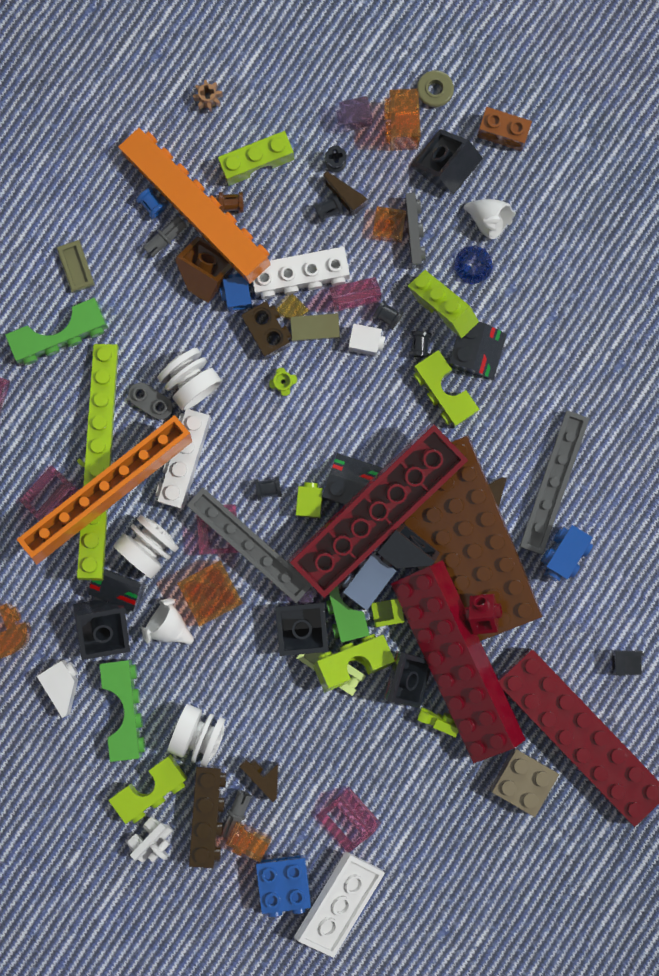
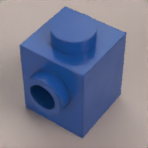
[220,273,252,312]

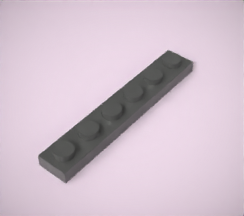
[519,410,590,555]
[187,487,312,603]

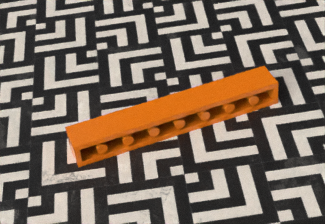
[118,128,271,284]
[16,415,192,565]

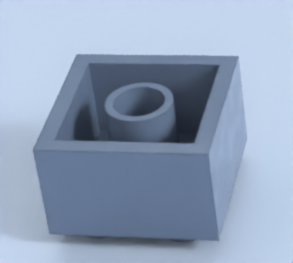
[342,553,396,610]

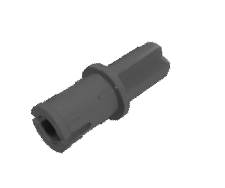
[143,216,187,257]
[222,790,252,839]

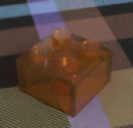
[384,89,421,151]
[177,560,244,627]

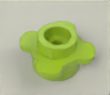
[269,368,297,396]

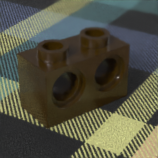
[241,301,292,360]

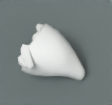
[464,199,516,239]
[141,598,194,644]

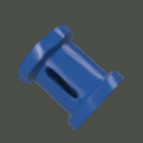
[136,187,167,219]

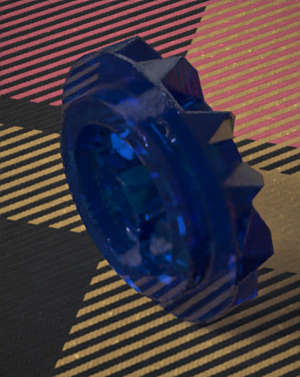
[454,245,493,284]

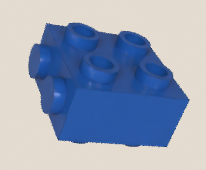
[540,525,593,582]
[256,854,311,917]

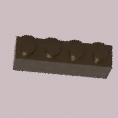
[189,764,227,868]

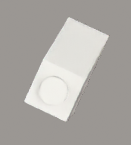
[37,660,78,718]

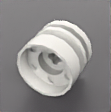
[157,348,223,411]
[113,515,179,579]
[167,704,226,767]

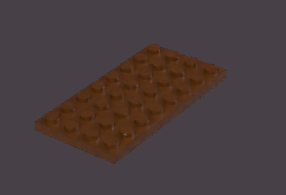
[403,435,543,641]

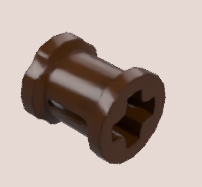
[219,191,244,213]

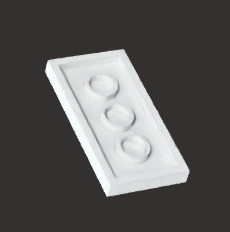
[294,851,385,958]

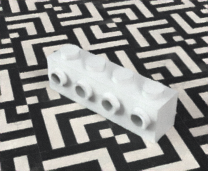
[253,247,350,299]
[155,408,212,510]

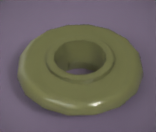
[416,70,454,107]

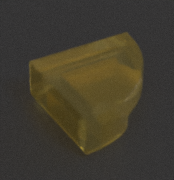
[277,293,309,318]

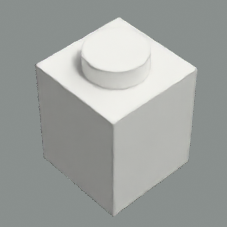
[348,324,385,356]

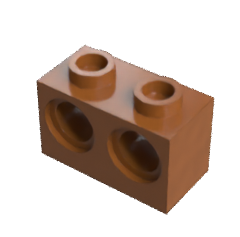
[477,107,532,151]

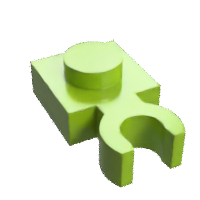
[417,707,458,737]

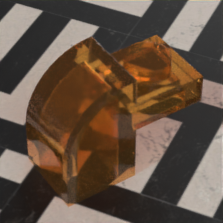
[0,603,31,660]
[225,822,273,862]

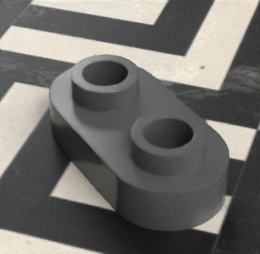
[128,383,173,420]

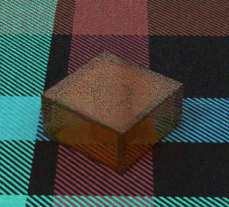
[372,206,406,243]

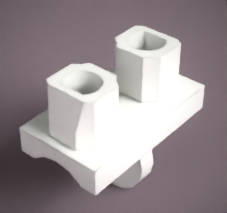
[127,817,174,863]

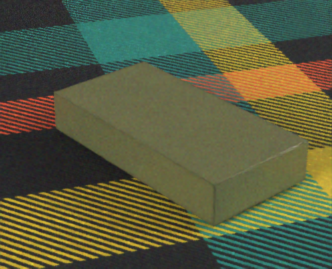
[57,240,95,293]
[290,313,340,342]

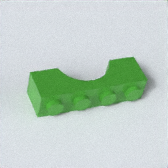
[5,298,108,366]
[326,585,370,643]
[99,660,146,762]

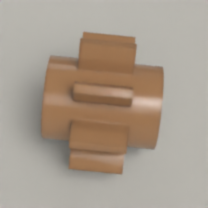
[193,80,223,112]

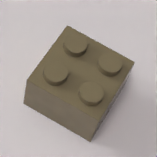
[490,748,559,817]

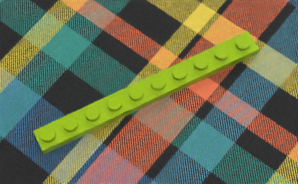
[77,344,119,581]

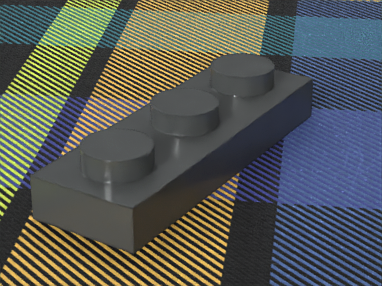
[405,192,426,269]

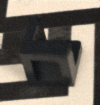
[611,650,645,676]

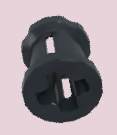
[325,146,346,173]
[313,194,343,223]
[372,300,404,331]
[408,331,432,358]
[255,476,282,501]

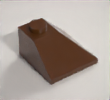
[175,236,233,303]

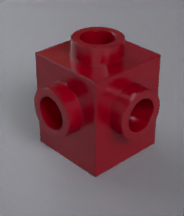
[465,594,502,635]

